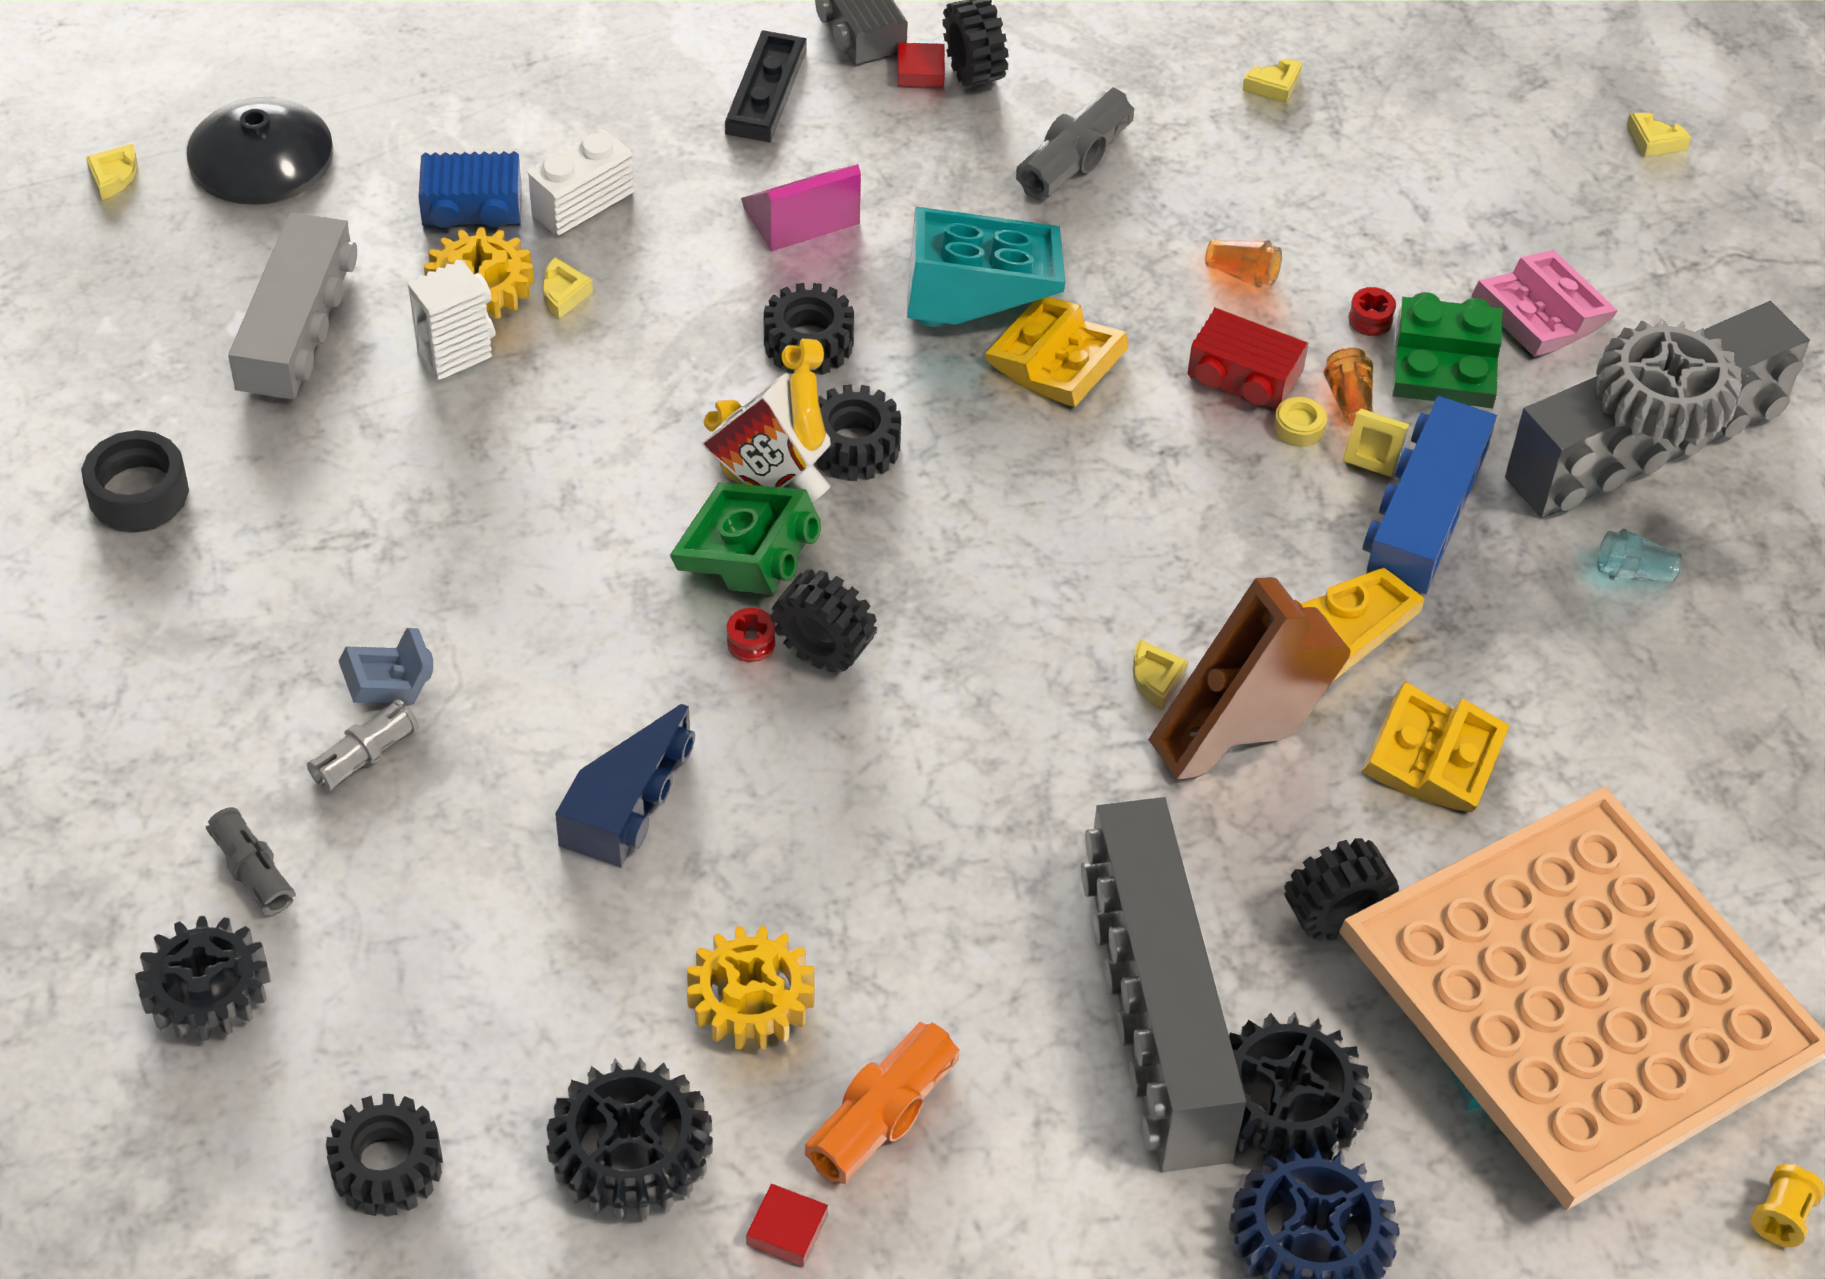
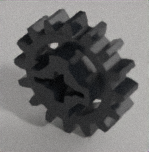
[135,916,271,1041]

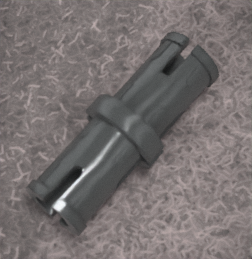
[206,807,296,916]

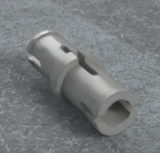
[307,699,418,792]

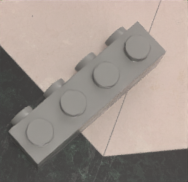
[228,212,357,400]

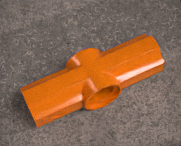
[805,1022,960,1184]

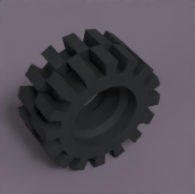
[942,0,1009,87]
[763,283,854,375]
[817,384,901,481]
[770,569,877,673]
[1284,838,1399,941]
[326,1094,443,1216]

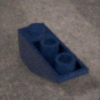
[555,704,695,867]

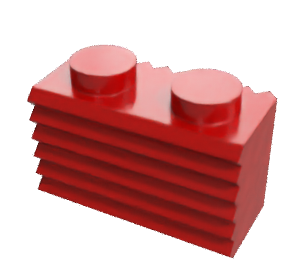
[1187,307,1309,411]

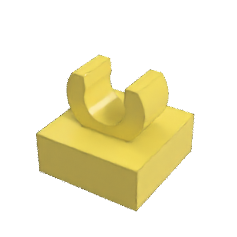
[1342,409,1410,477]

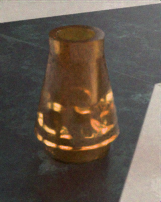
[1205,238,1282,288]
[1323,347,1374,427]

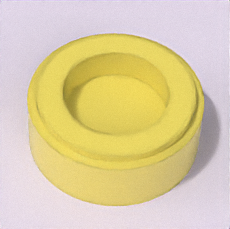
[1274,397,1327,447]

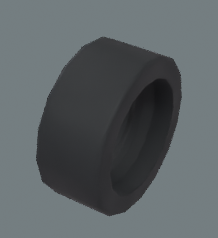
[81,430,189,531]

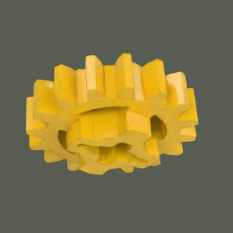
[424,227,534,319]
[686,926,815,1050]

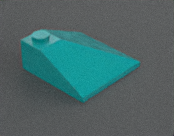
[907,206,1066,327]

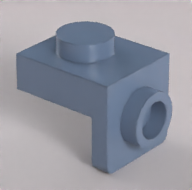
[338,628,433,704]

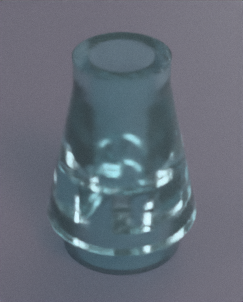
[1597,528,1682,583]

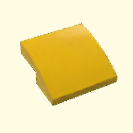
[985,297,1129,407]
[1361,681,1510,812]

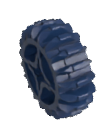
[1229,1145,1400,1279]

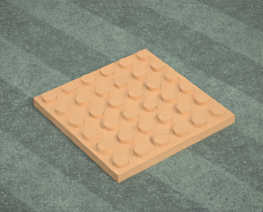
[1339,786,1825,1210]

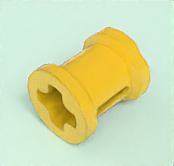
[1750,1163,1825,1248]

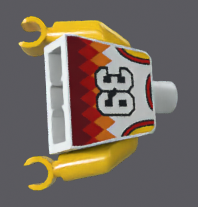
[701,339,831,503]

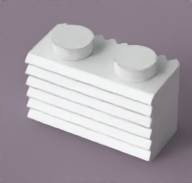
[528,129,635,237]
[408,260,495,380]

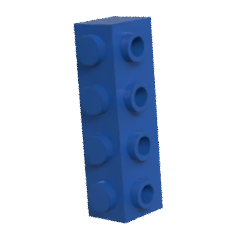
[1362,396,1497,595]

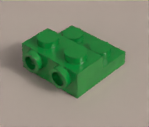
[1392,292,1503,409]
[670,482,821,595]

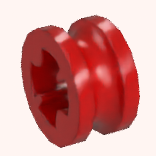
[1348,287,1396,336]
[726,607,776,663]

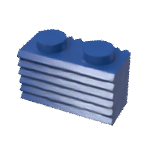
[418,151,522,228]

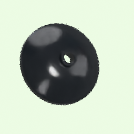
[186,97,333,205]

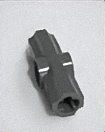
[1016,87,1135,200]

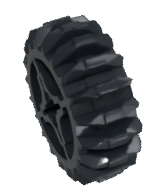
[1229,1012,1372,1166]
[546,1057,713,1222]

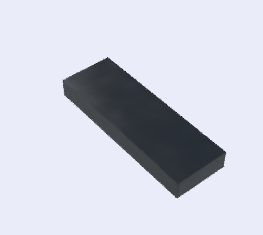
[725,30,807,143]

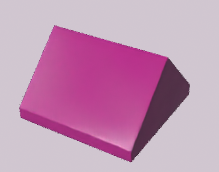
[741,164,861,251]

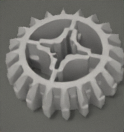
[1596,318,1742,448]

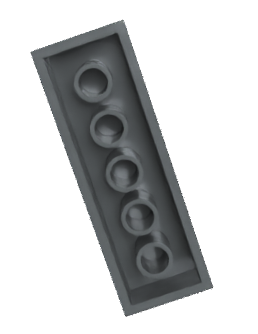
[1505,300,1810,519]
[1081,797,1246,1173]

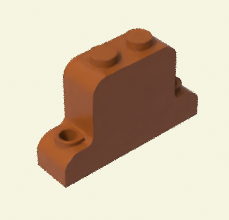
[1148,577,1351,779]

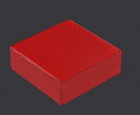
[898,43,945,87]
[746,1183,828,1267]

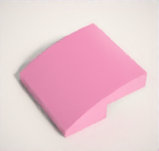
[1471,250,1618,357]

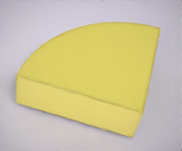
[1242,59,1303,103]
[1626,113,1691,157]
[86,144,138,200]
[543,257,593,319]
[1132,640,1188,710]

